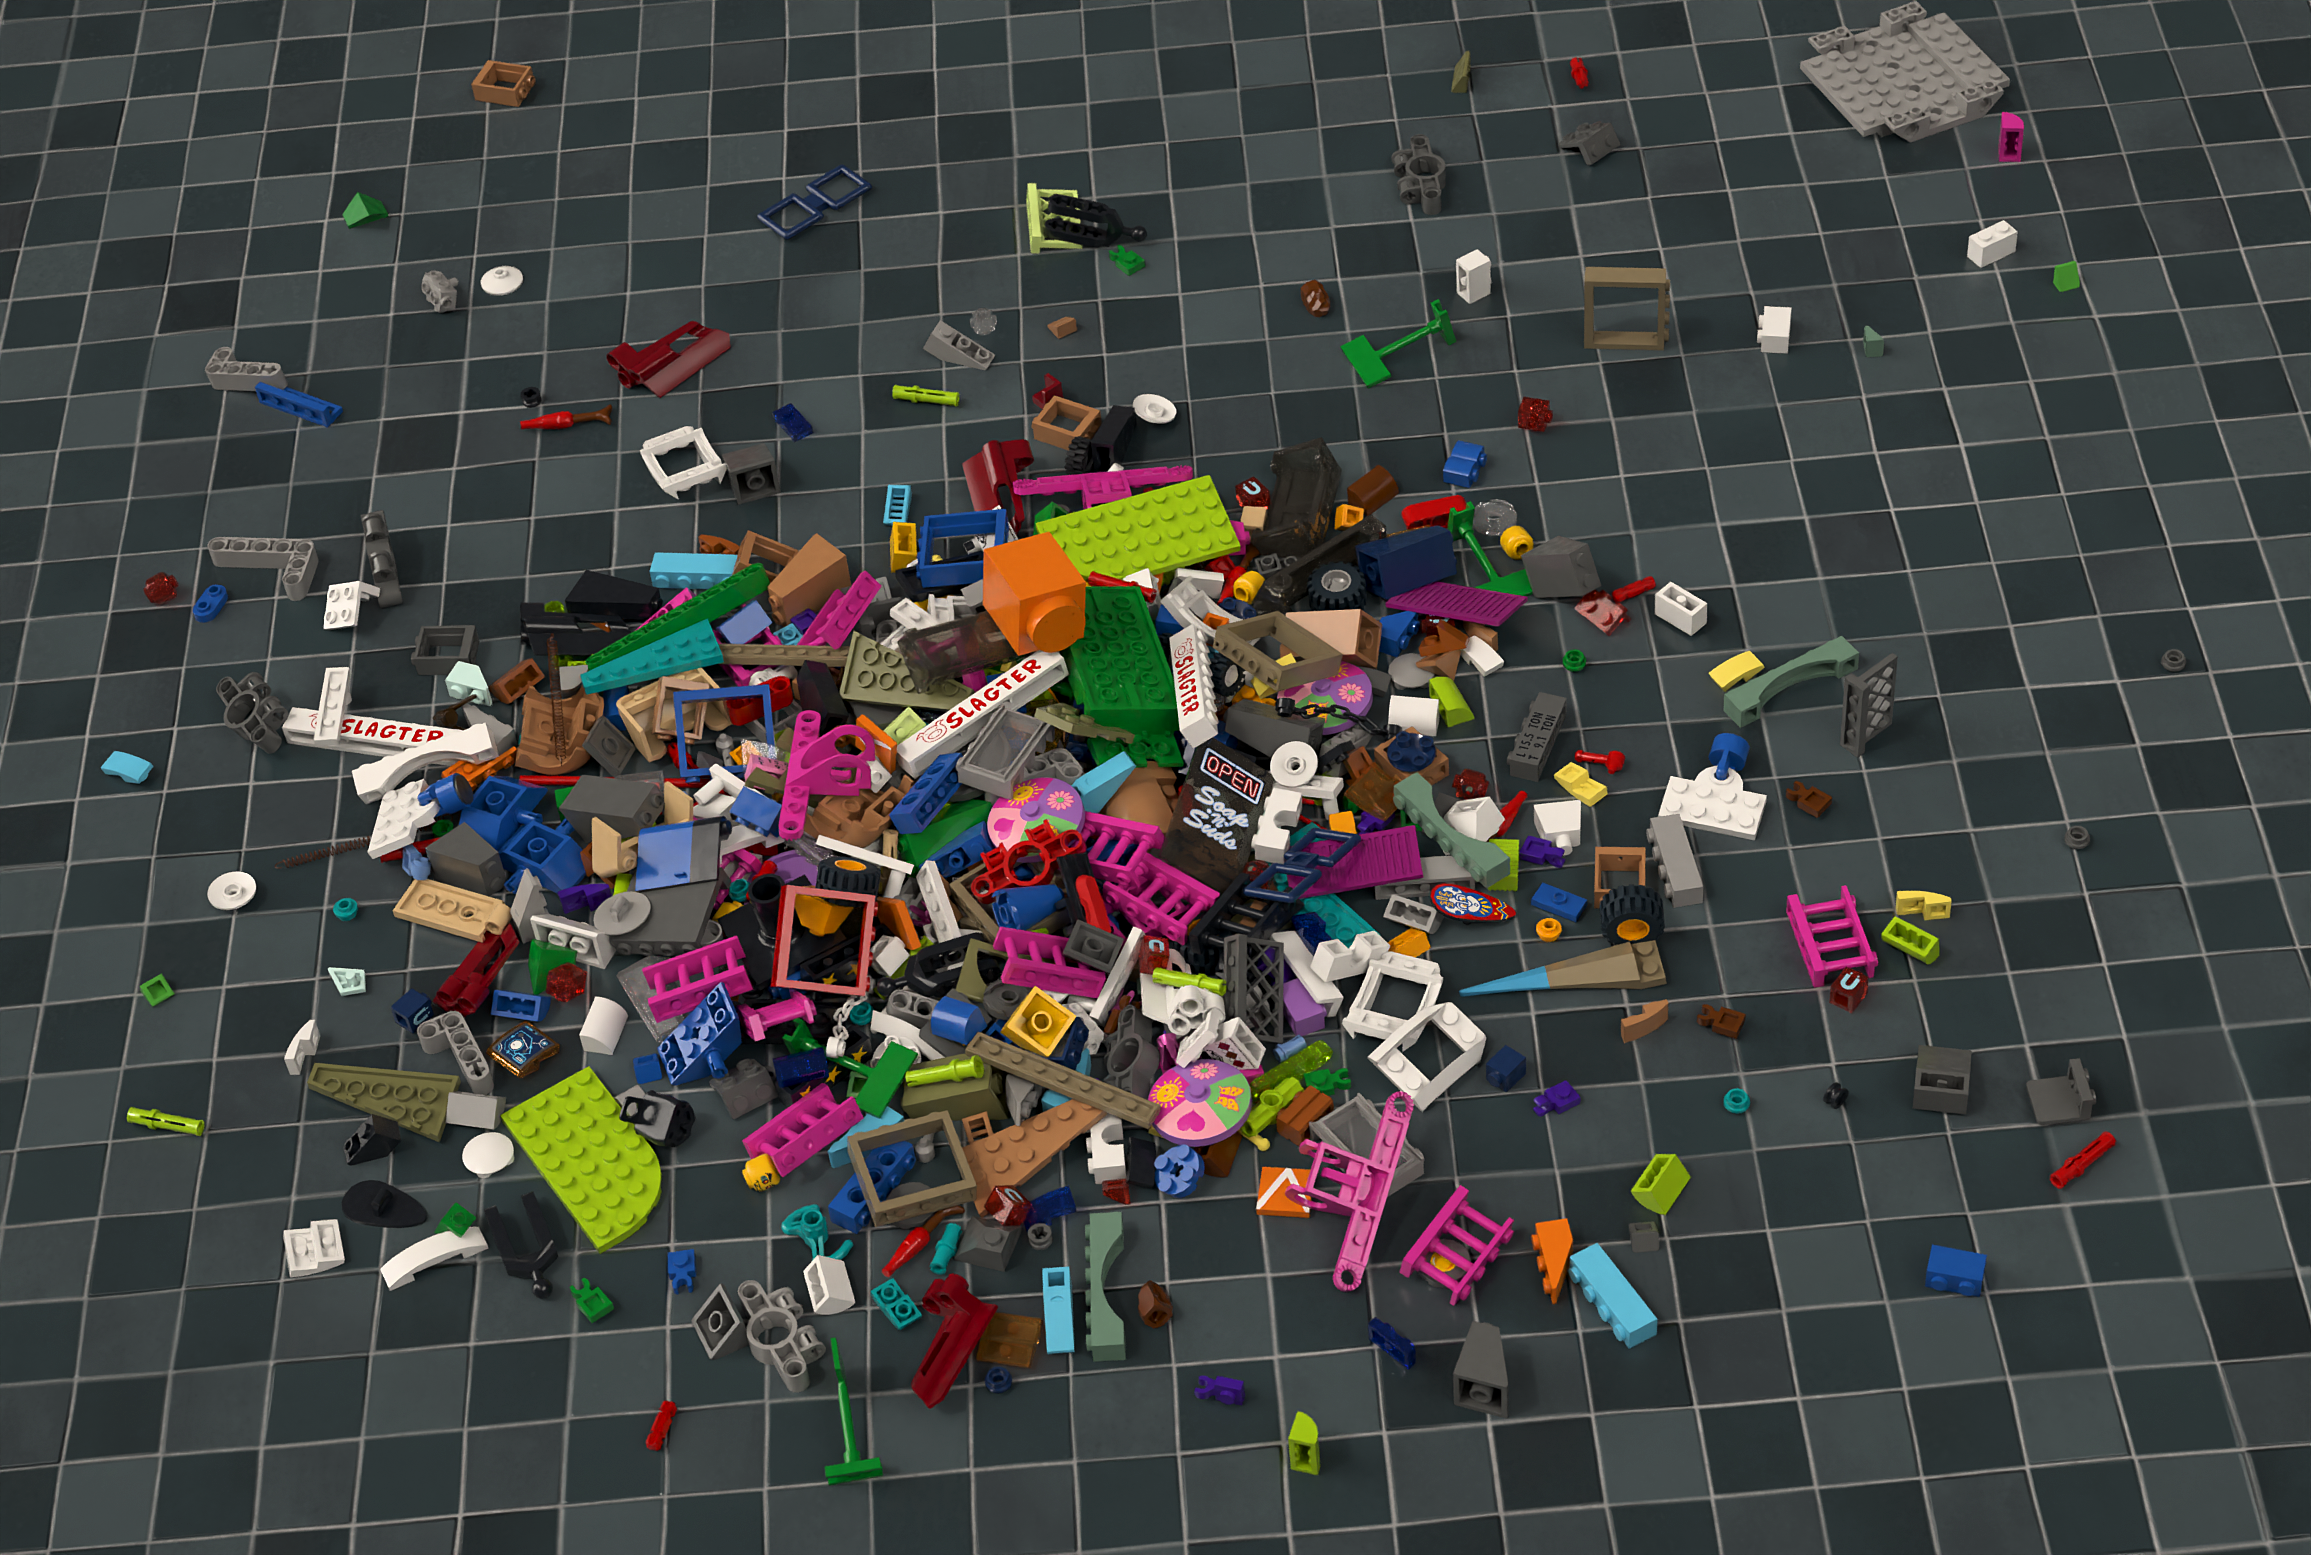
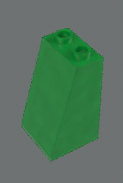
[897,799,992,878]

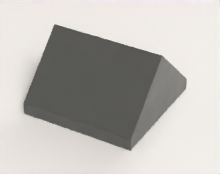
[1062,919,1124,975]
[691,1283,749,1360]

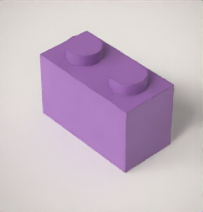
[1283,978,1327,1036]

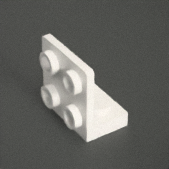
[324,581,380,630]

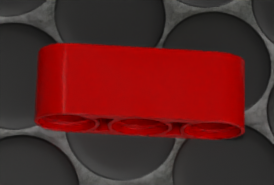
[1401,495,1467,531]
[726,676,794,726]

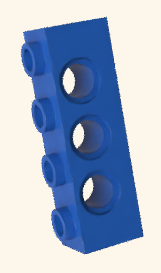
[889,753,963,834]
[828,1141,916,1234]

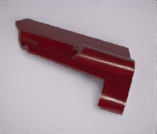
[606,321,731,398]
[962,439,1034,535]
[432,923,520,1018]
[911,1273,998,1409]

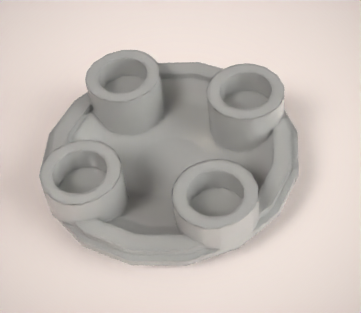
[1388,653,1435,690]

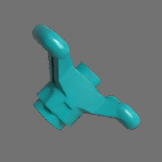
[781,1204,853,1261]

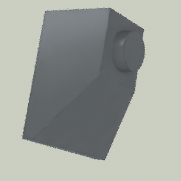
[954,1216,1022,1272]

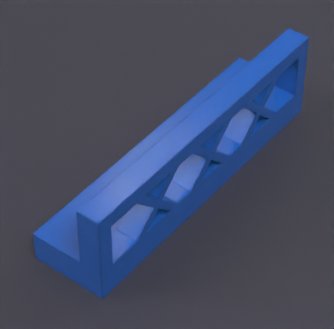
[255,382,343,428]

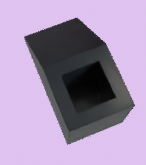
[344,1114,401,1166]

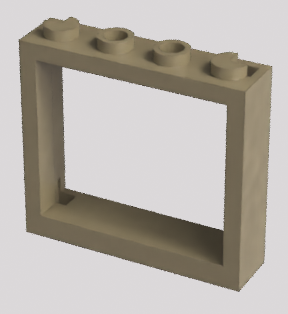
[1584,267,1670,350]
[1213,611,1343,692]
[949,861,1071,962]
[847,1110,977,1227]

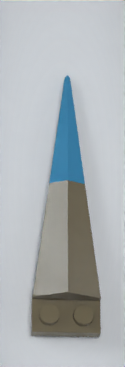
[1459,940,1667,997]

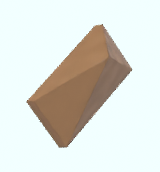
[1416,649,1461,681]

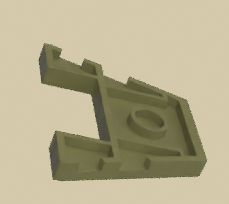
[1034,703,1135,744]
[744,727,834,808]

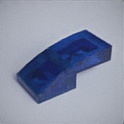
[1292,911,1333,956]
[1020,1186,1077,1232]

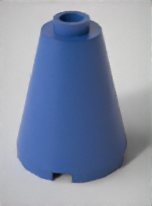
[992,884,1065,931]

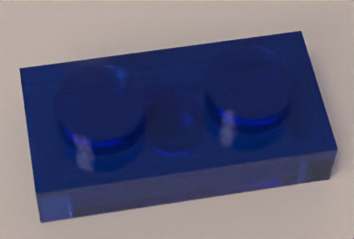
[772,403,813,442]
[1368,1317,1416,1370]

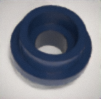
[985,1367,1012,1393]

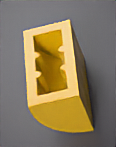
[890,522,917,573]

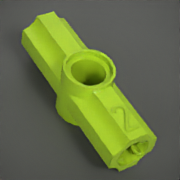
[1240,1077,1304,1138]

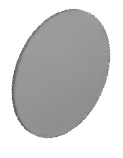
[593,891,651,935]

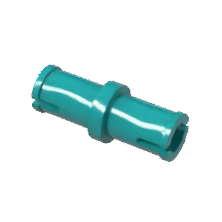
[929,1223,962,1275]

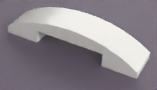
[720,825,787,864]
[381,1227,488,1291]

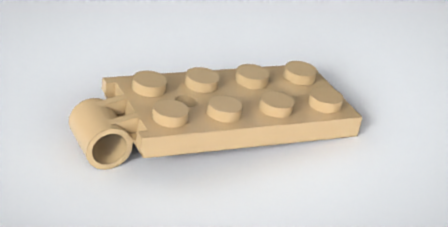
[393,879,512,943]

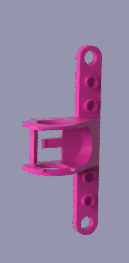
[1013,465,1193,509]
[779,710,875,841]
[1285,1091,1414,1292]

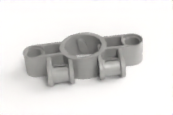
[738,1280,826,1392]

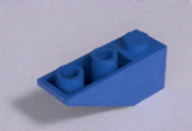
[919,821,995,879]

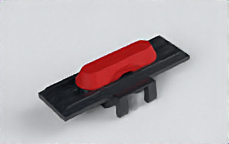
[1054,852,1119,971]

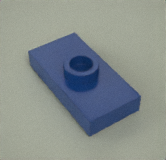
[1531,883,1587,922]

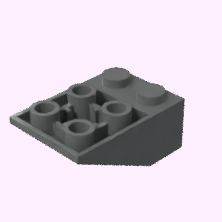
[1912,1045,1972,1114]

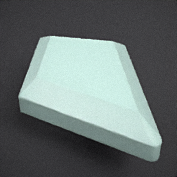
[328,967,366,996]

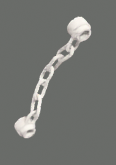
[826,975,876,1058]

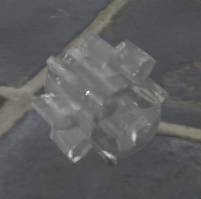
[970,308,997,335]

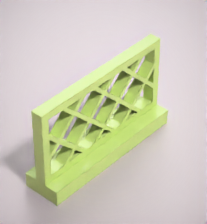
[1026,183,1082,253]
[842,707,926,783]

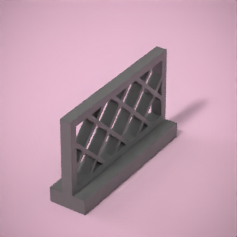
[1840,653,1898,758]
[1223,934,1284,1044]

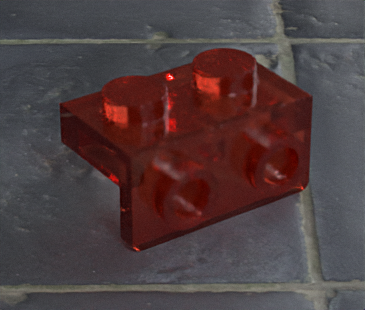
[1574,589,1632,636]

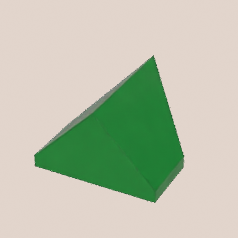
[342,192,388,229]
[528,939,577,995]

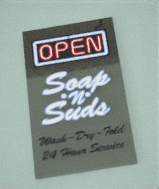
[1158,737,1275,896]

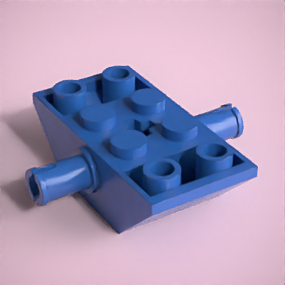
[459,776,548,851]
[498,818,586,894]
[657,982,742,1086]

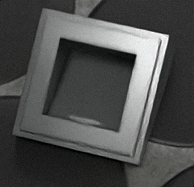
[1629,1222,1659,1253]

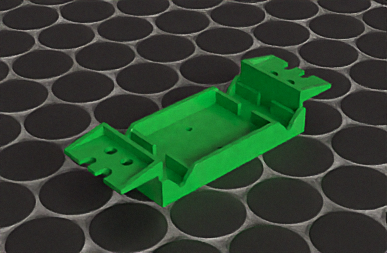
[1059,586,1184,768]

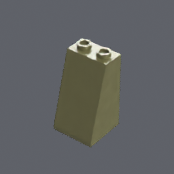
[901,1053,1009,1121]

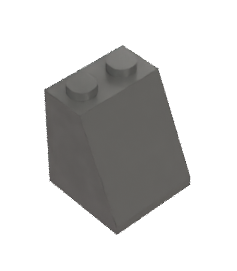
[722,443,781,505]
[1521,536,1601,598]
[425,822,507,897]
[1453,1321,1509,1419]

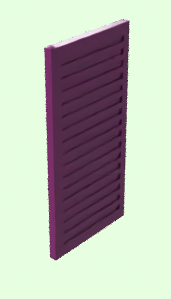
[1385,581,1527,626]
[1285,825,1424,899]

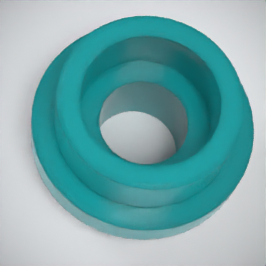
[729,879,751,902]
[333,898,358,921]
[849,1001,874,1025]
[1724,1088,1750,1113]

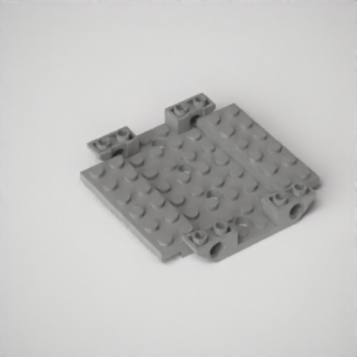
[1800,1,2010,142]

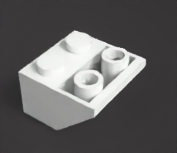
[1443,796,1505,855]

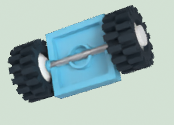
[1158,633,1246,697]

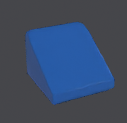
[633,1053,662,1084]

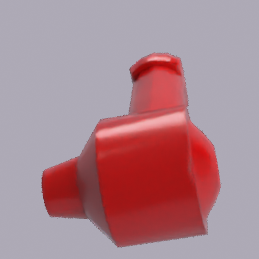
[1574,750,1626,774]

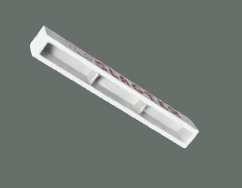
[1169,624,1219,748]
[896,650,1069,779]
[282,707,462,766]

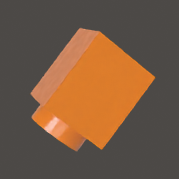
[983,532,1086,656]

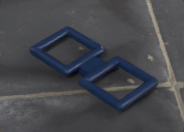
[757,164,872,240]
[1243,828,1361,903]

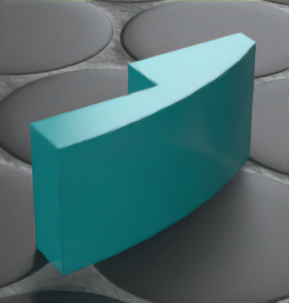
[870,1278,922,1330]

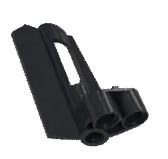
[520,602,632,656]

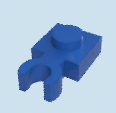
[668,1249,696,1295]

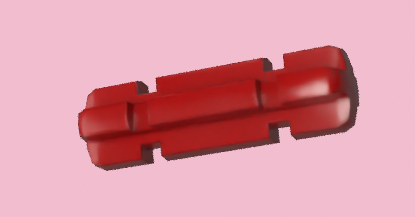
[1611,576,1656,603]
[646,1400,677,1451]

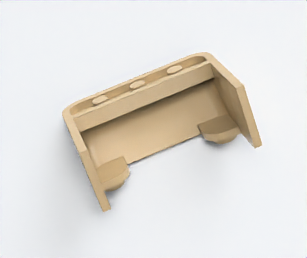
[592,781,693,878]

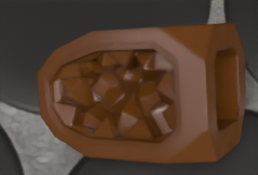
[1301,280,1330,317]
[1138,1280,1173,1328]

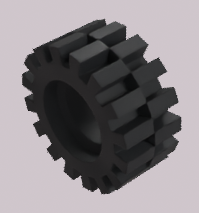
[1065,436,1094,475]

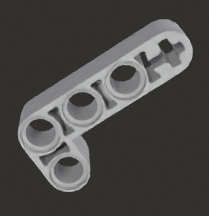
[205,347,288,391]
[985,748,1083,806]
[417,1011,494,1095]

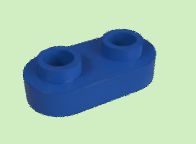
[193,585,228,622]

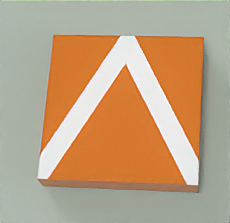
[855,714,897,774]
[1256,1167,1314,1218]

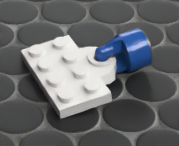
[1658,733,1767,840]
[368,773,473,859]

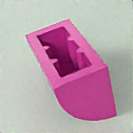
[1999,112,2024,162]

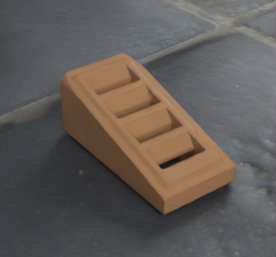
[962,1111,993,1145]

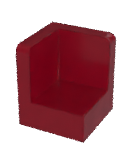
[1032,373,1063,410]

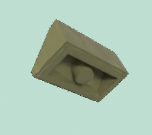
[1451,51,1471,93]

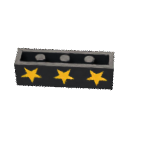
[800,923,897,1000]
[775,1024,873,1108]

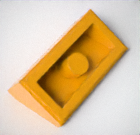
[1387,928,1430,958]

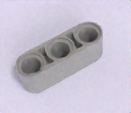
[886,989,939,1028]

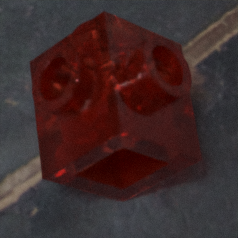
[1518,397,1553,432]
[546,962,587,1003]

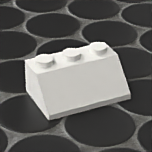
[530,914,617,969]

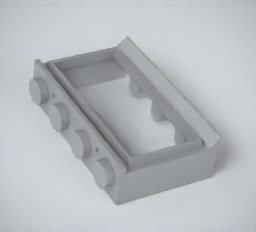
[956,704,1055,800]
[1309,1093,1425,1197]

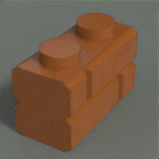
[1276,1085,1334,1147]

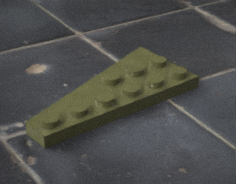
[839,631,975,712]
[307,1063,461,1142]

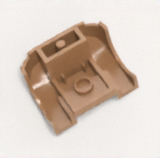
[515,685,604,775]
[1098,761,1202,853]
[804,770,914,848]

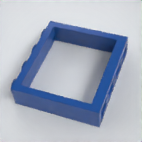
[916,509,1009,588]
[673,684,776,783]

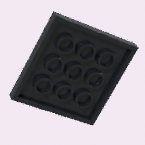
[717,874,847,991]

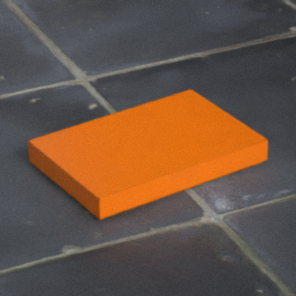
[876,896,921,950]

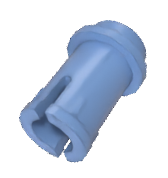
[1273,1035,1307,1063]

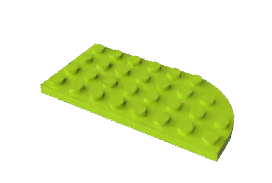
[1036,475,1241,582]
[500,1066,662,1254]

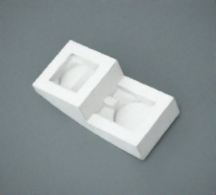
[1460,635,1504,677]
[284,1020,320,1075]

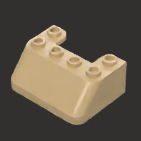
[616,668,732,763]

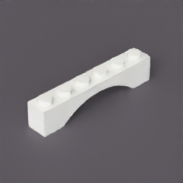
[352,723,499,804]

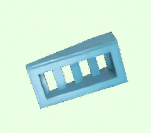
[883,485,912,526]

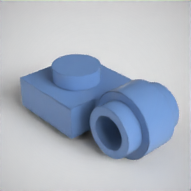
[402,845,431,880]

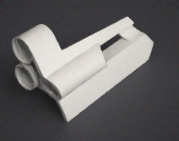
[1139,948,1226,1035]

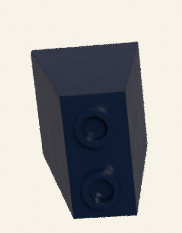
[1355,525,1457,600]

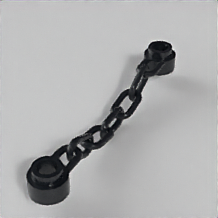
[1275,698,1402,742]

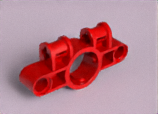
[971,819,1087,904]

